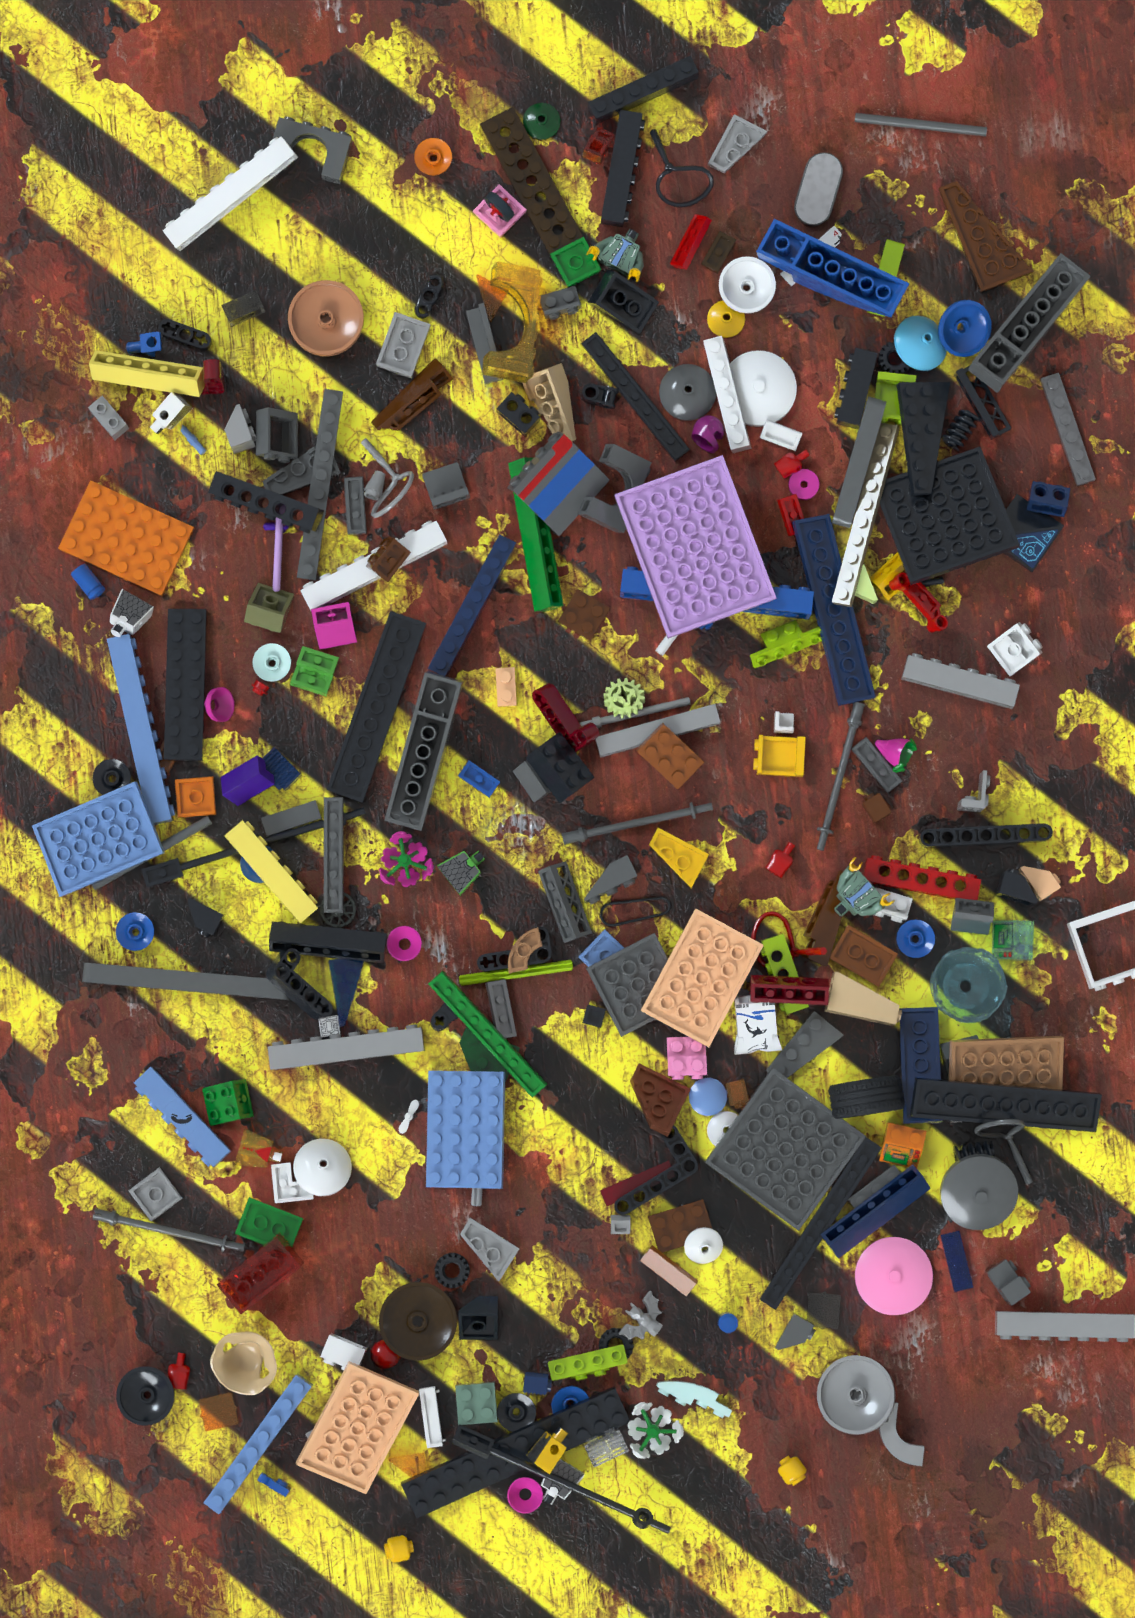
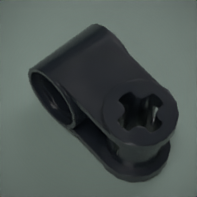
[581,383,619,409]
[430,1003,458,1031]

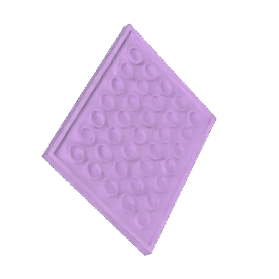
[614,455,776,639]

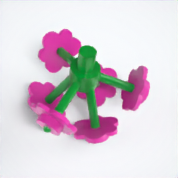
[379,831,434,887]

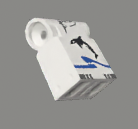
[734,995,782,1055]

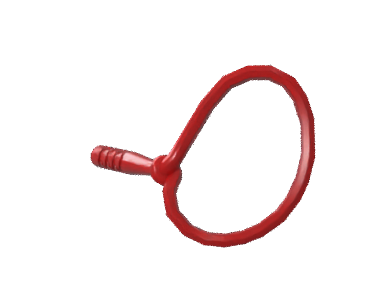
[751,911,827,971]

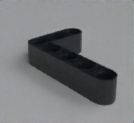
[614,1125,698,1215]

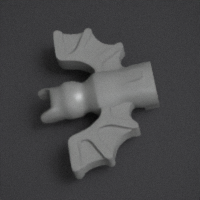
[619,1291,663,1340]

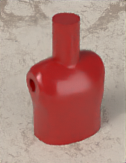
[773,450,810,479]
[765,842,795,879]
[168,1353,190,1390]

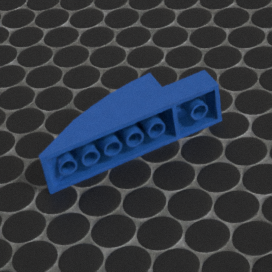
[756,219,909,317]

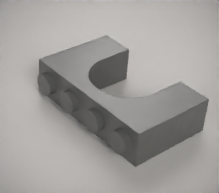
[272,117,353,185]
[578,444,652,533]

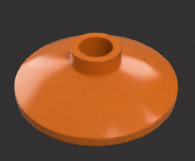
[414,138,452,175]

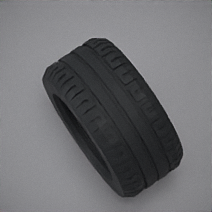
[828,1075,905,1119]

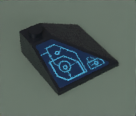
[1004,494,1064,572]

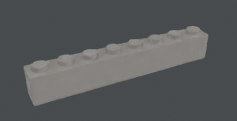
[268,1024,425,1070]
[995,1311,1135,1342]

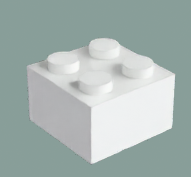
[320,1333,367,1370]

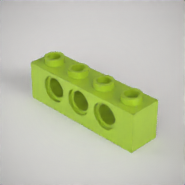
[760,933,809,1014]

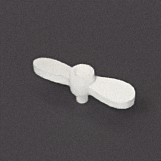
[399,1100,419,1134]

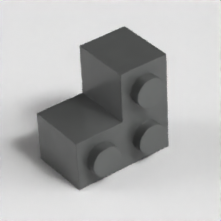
[985,1259,1031,1306]

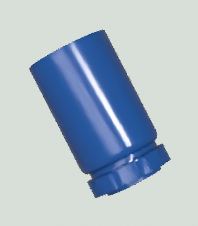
[71,563,105,601]
[718,1312,738,1333]

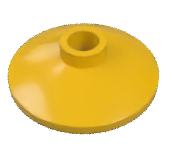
[707,301,745,338]

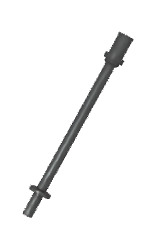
[817,702,865,851]
[562,802,713,845]
[92,1208,245,1252]

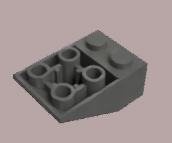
[584,855,637,905]

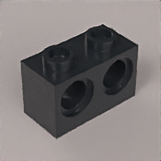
[496,392,540,437]

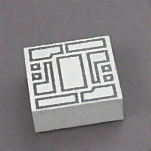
[318,1015,340,1037]

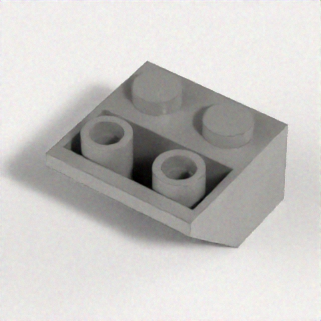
[224,404,256,454]

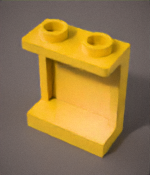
[753,735,805,777]

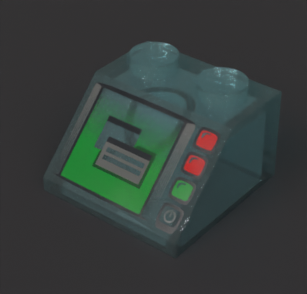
[991,920,1034,961]

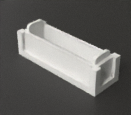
[419,1386,446,1448]

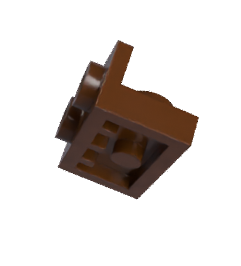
[366,536,411,582]

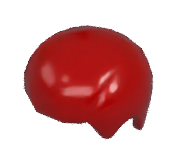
[370,1340,401,1369]

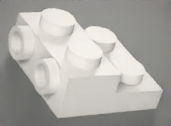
[987,622,1043,676]

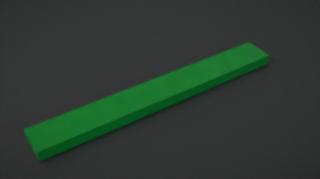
[428,970,547,1098]

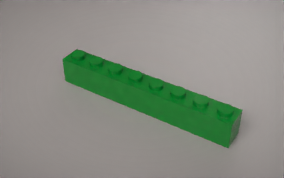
[508,457,564,612]

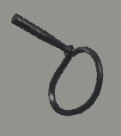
[650,129,714,207]

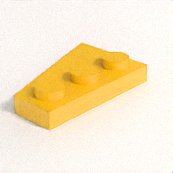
[649,828,709,888]

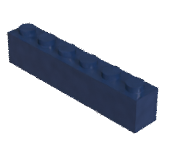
[821,1165,931,1259]

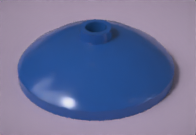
[938,300,991,357]

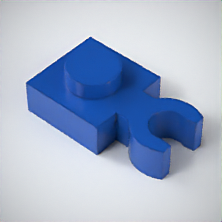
[257,1472,291,1497]

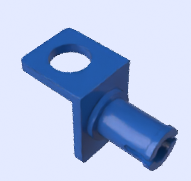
[126,332,162,357]

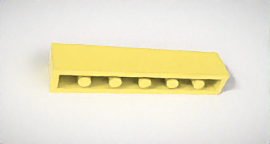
[89,350,205,397]
[224,820,318,923]

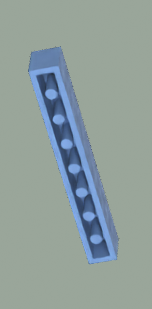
[204,1373,313,1514]

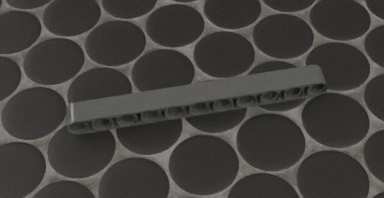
[82,963,293,1000]

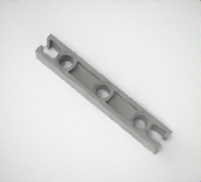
[595,704,720,758]

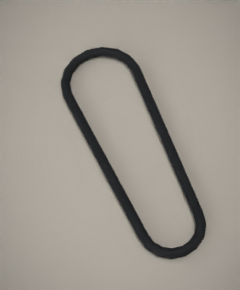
[600,896,671,927]

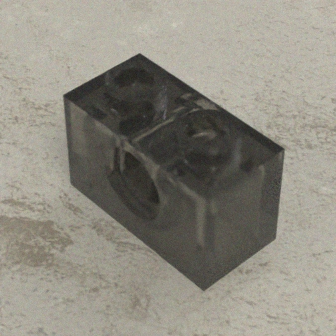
[221,290,265,327]

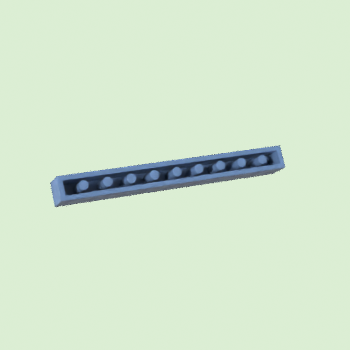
[107,634,175,825]

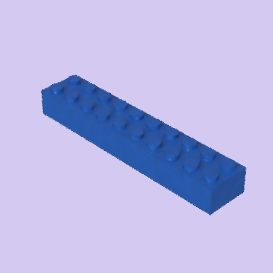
[620,567,814,620]

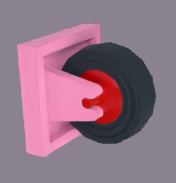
[473,184,526,238]

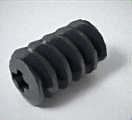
[941,410,981,452]
[953,1140,995,1162]

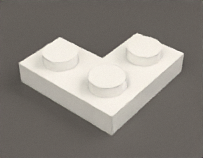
[271,1163,314,1203]

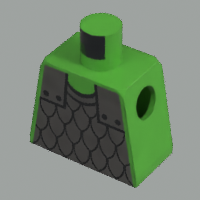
[437,851,485,896]

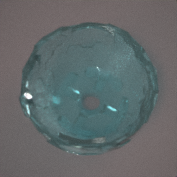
[930,947,1008,1023]

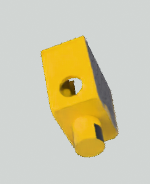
[526,1427,568,1474]

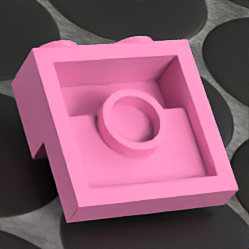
[667,1037,707,1080]

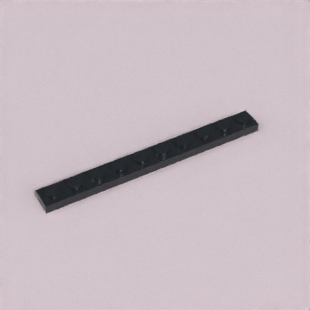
[759,1137,882,1310]

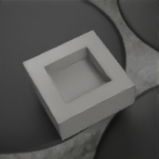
[611,1215,630,1234]

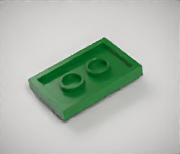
[235,1197,304,1255]

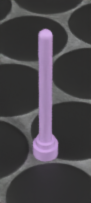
[273,505,286,592]

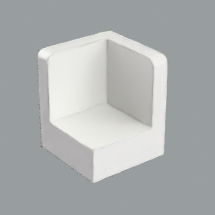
[774,711,794,734]

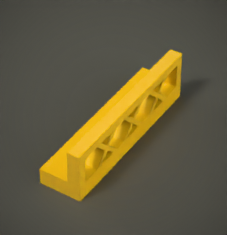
[870,552,905,601]

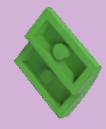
[290,646,339,697]

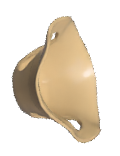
[210,1332,277,1395]

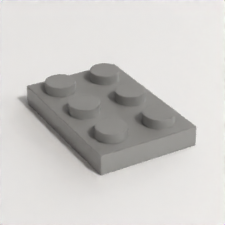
[376,312,431,378]

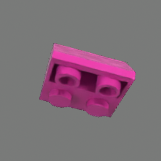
[311,602,357,650]

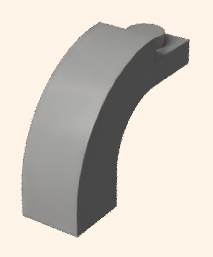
[879,1402,924,1466]

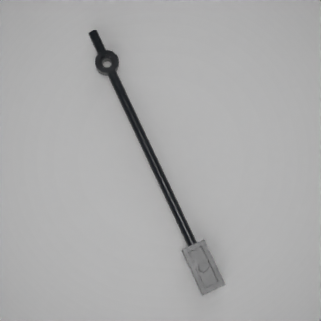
[141,807,366,888]
[451,1424,671,1534]

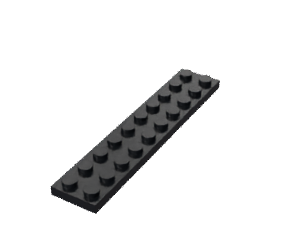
[327,611,427,803]
[910,1077,1102,1132]

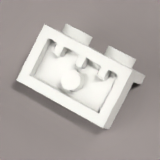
[875,888,913,923]

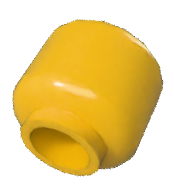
[778,1456,807,1486]
[384,1535,414,1563]

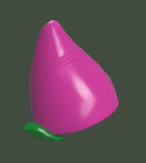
[875,738,917,773]

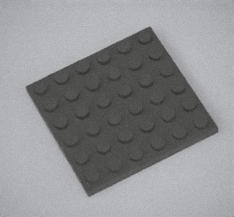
[705,1068,866,1231]

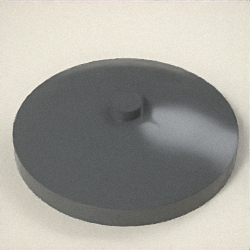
[940,1154,1018,1230]

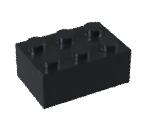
[525,732,595,803]

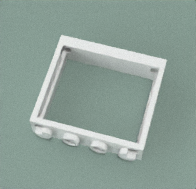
[1067,901,1135,991]

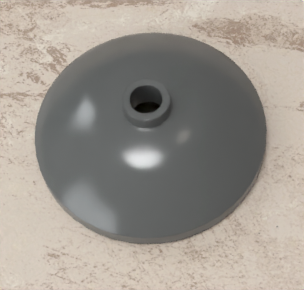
[659,364,716,421]

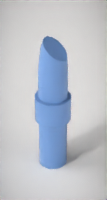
[180,425,207,455]

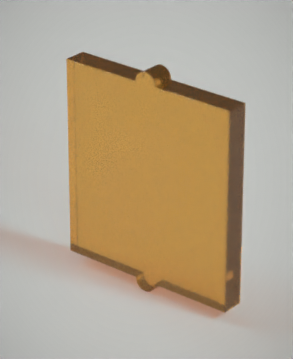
[199,1392,239,1431]

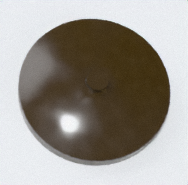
[379,1282,457,1361]

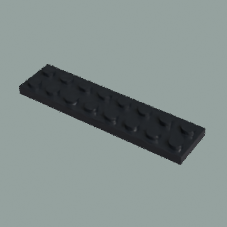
[164,609,207,761]

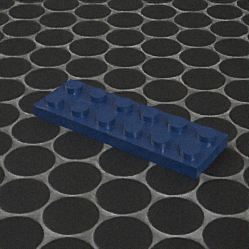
[899,1007,943,1124]

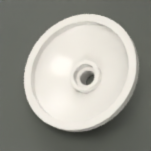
[719,257,776,313]
[293,1139,352,1196]

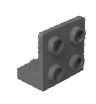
[422,462,470,510]
[951,898,994,935]

